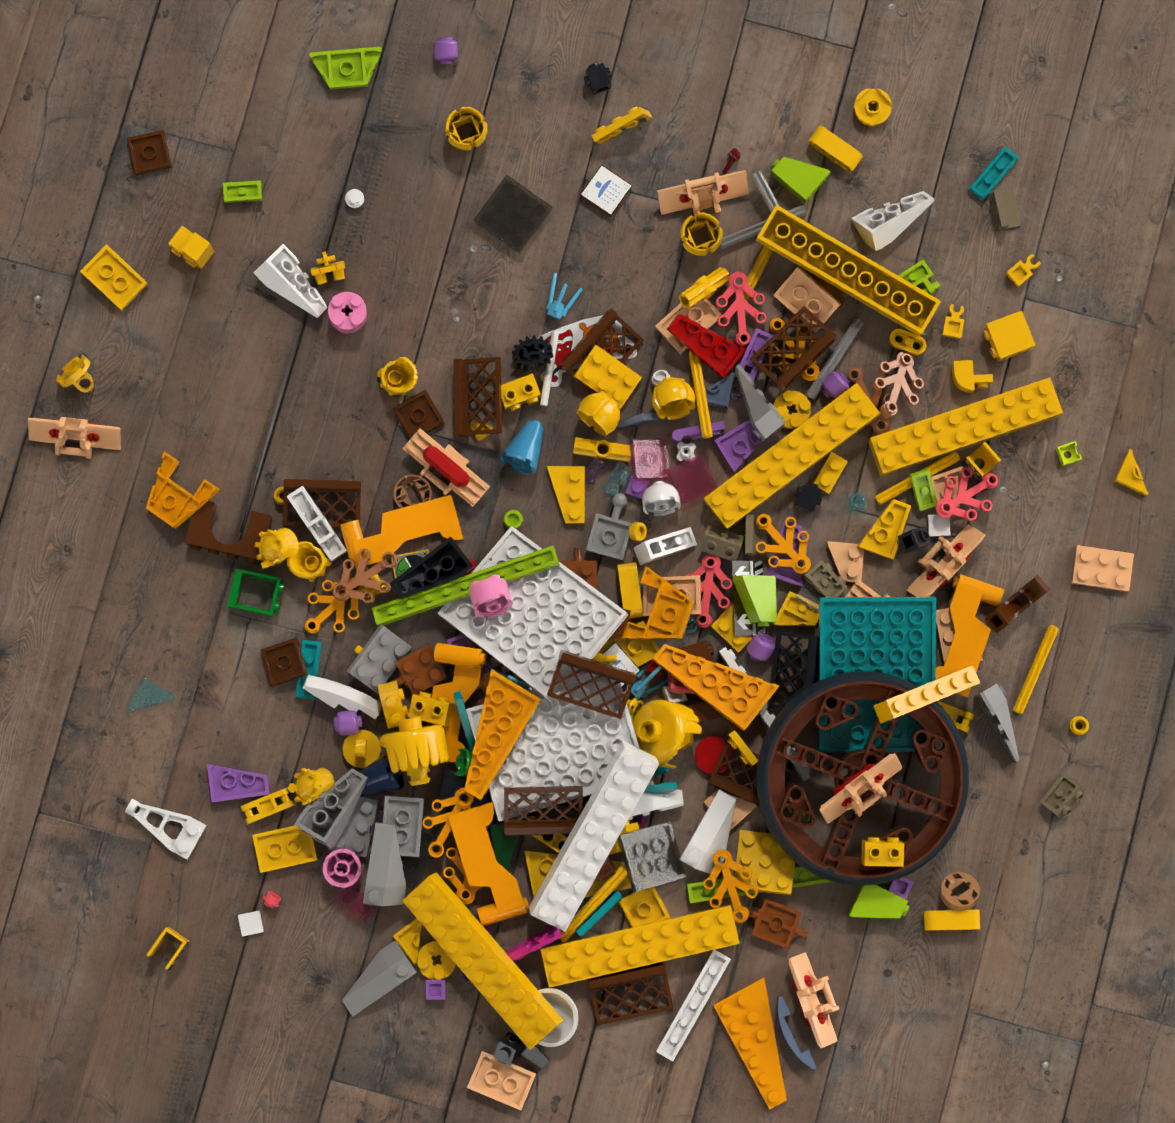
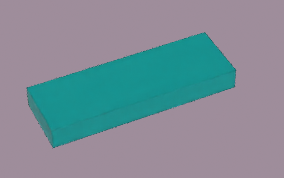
[968,146,1019,202]
[295,640,322,700]
[453,691,475,750]
[576,891,622,937]

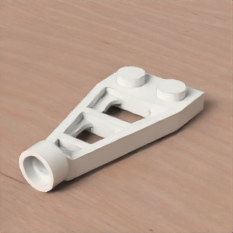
[125,799,207,860]

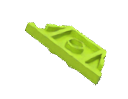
[309,46,382,90]

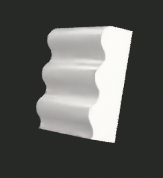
[927,515,951,537]
[238,910,264,937]

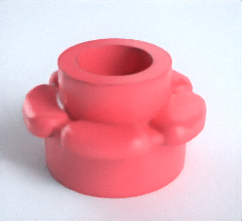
[262,891,281,909]

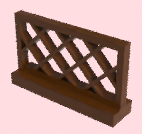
[750,306,837,392]
[559,308,644,394]
[454,357,502,437]
[283,479,361,527]
[547,650,637,719]
[708,741,798,807]
[504,786,583,835]
[588,962,674,1025]

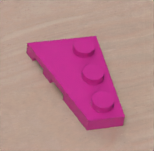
[505,926,563,962]

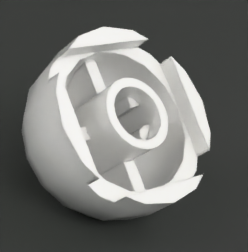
[642,481,681,516]

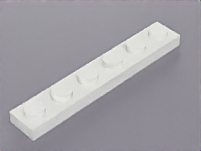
[656,950,731,1061]

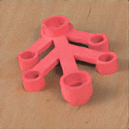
[715,272,767,346]
[935,467,998,521]
[685,554,733,628]

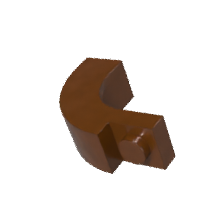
[985,575,1050,634]

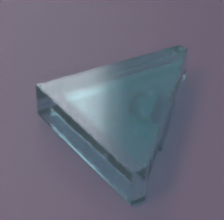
[127,678,176,711]

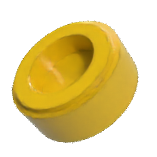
[629,522,647,542]

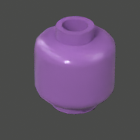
[433,37,458,64]
[822,371,850,399]
[747,633,775,663]
[334,710,362,736]

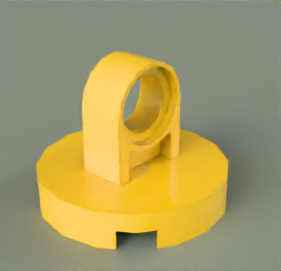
[56,355,94,393]
[342,730,382,768]

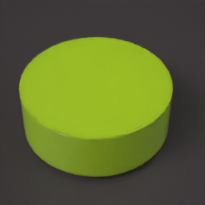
[504,510,523,529]

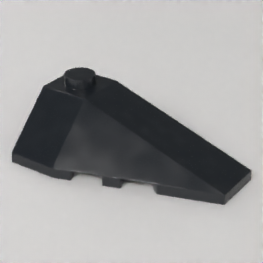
[390,537,474,599]

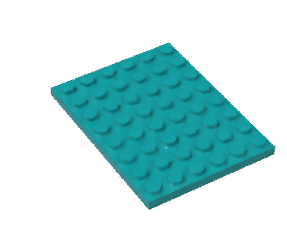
[818,597,936,752]

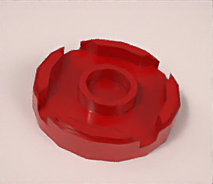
[694,736,733,774]

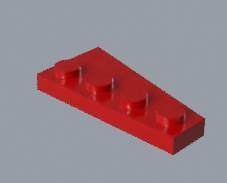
[666,314,747,378]

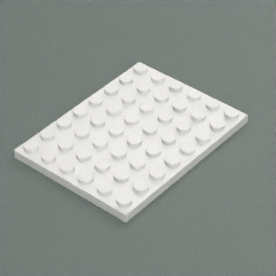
[438,526,628,704]
[466,665,640,822]

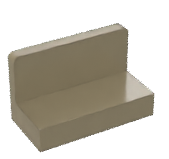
[991,189,1021,231]
[744,515,768,556]

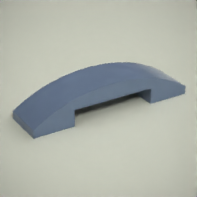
[777,996,817,1069]

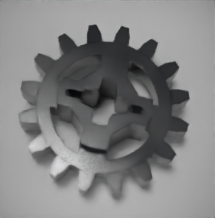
[511,335,553,373]

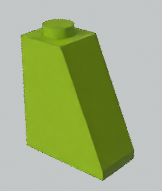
[770,157,830,204]
[733,575,777,627]
[848,885,909,919]

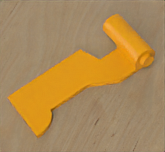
[340,495,463,571]
[936,574,1004,698]
[428,643,486,762]
[448,802,529,927]

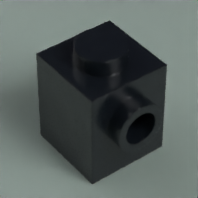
[584,63,612,95]
[794,481,824,512]
[897,526,932,554]
[493,1032,524,1066]

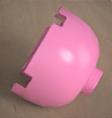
[323,848,362,888]

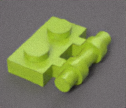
[898,259,940,295]

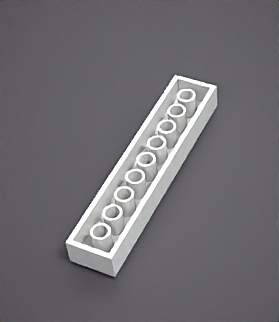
[529,741,659,931]

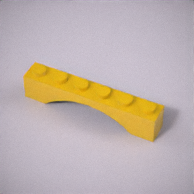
[873,665,980,724]

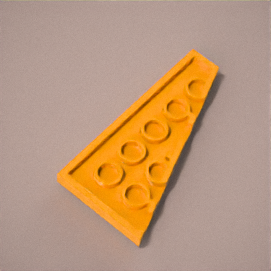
[652,644,779,731]
[464,669,542,800]
[713,977,787,1110]

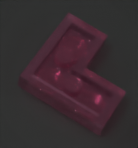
[335,886,377,922]

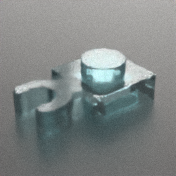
[603,462,634,496]

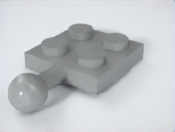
[586,493,632,561]

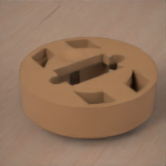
[393,475,432,508]
[940,872,980,911]

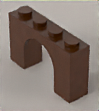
[185,501,272,564]
[667,640,724,724]

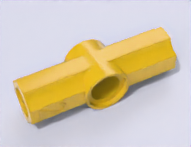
[679,267,729,309]
[573,437,632,462]

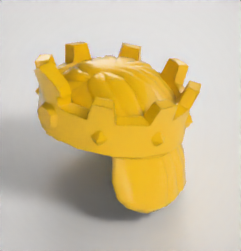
[377,357,418,396]
[255,528,299,569]
[287,541,332,582]
[287,768,335,805]

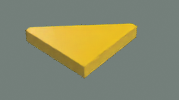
[1114,449,1148,496]
[393,918,422,965]

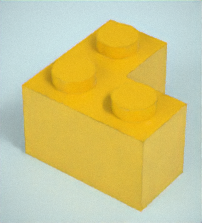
[168,226,215,269]

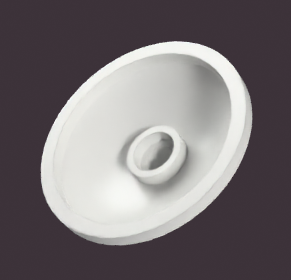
[538,988,579,1047]

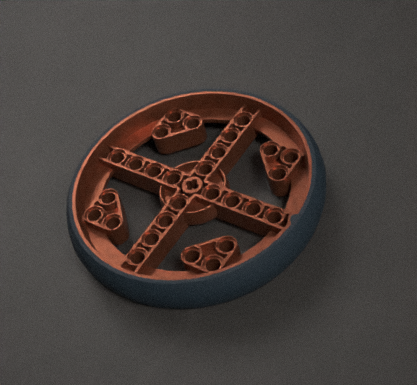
[756,671,969,885]

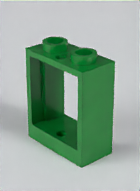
[227,569,285,617]

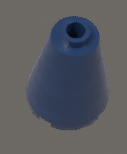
[360,753,404,796]

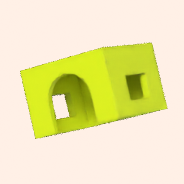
[1056,441,1082,467]

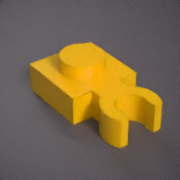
[1005,254,1041,287]
[942,304,964,339]

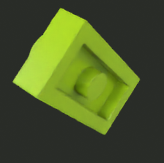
[223,180,262,203]
[909,468,937,511]

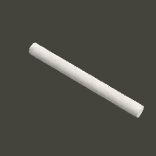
[540,331,559,406]

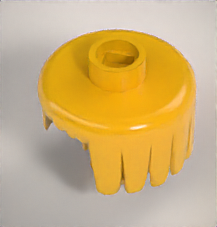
[632,700,702,769]
[380,717,449,786]

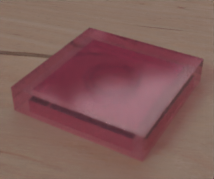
[630,440,670,479]
[667,454,717,504]

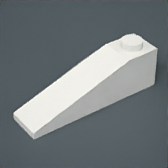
[851,191,934,251]
[253,244,328,318]
[628,789,683,820]
[680,789,736,874]

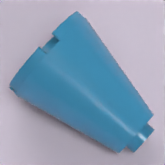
[500,419,544,475]

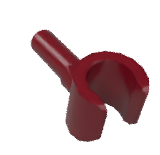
[722,148,740,174]

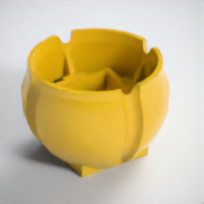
[445,107,488,150]
[680,213,723,256]
[652,377,695,420]
[576,391,620,436]

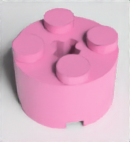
[328,292,367,334]
[469,575,512,618]

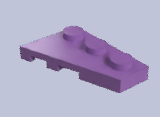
[207,764,270,803]

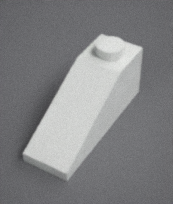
[634,527,697,566]

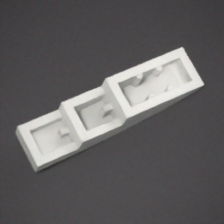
[287,486,347,562]
[303,675,382,719]

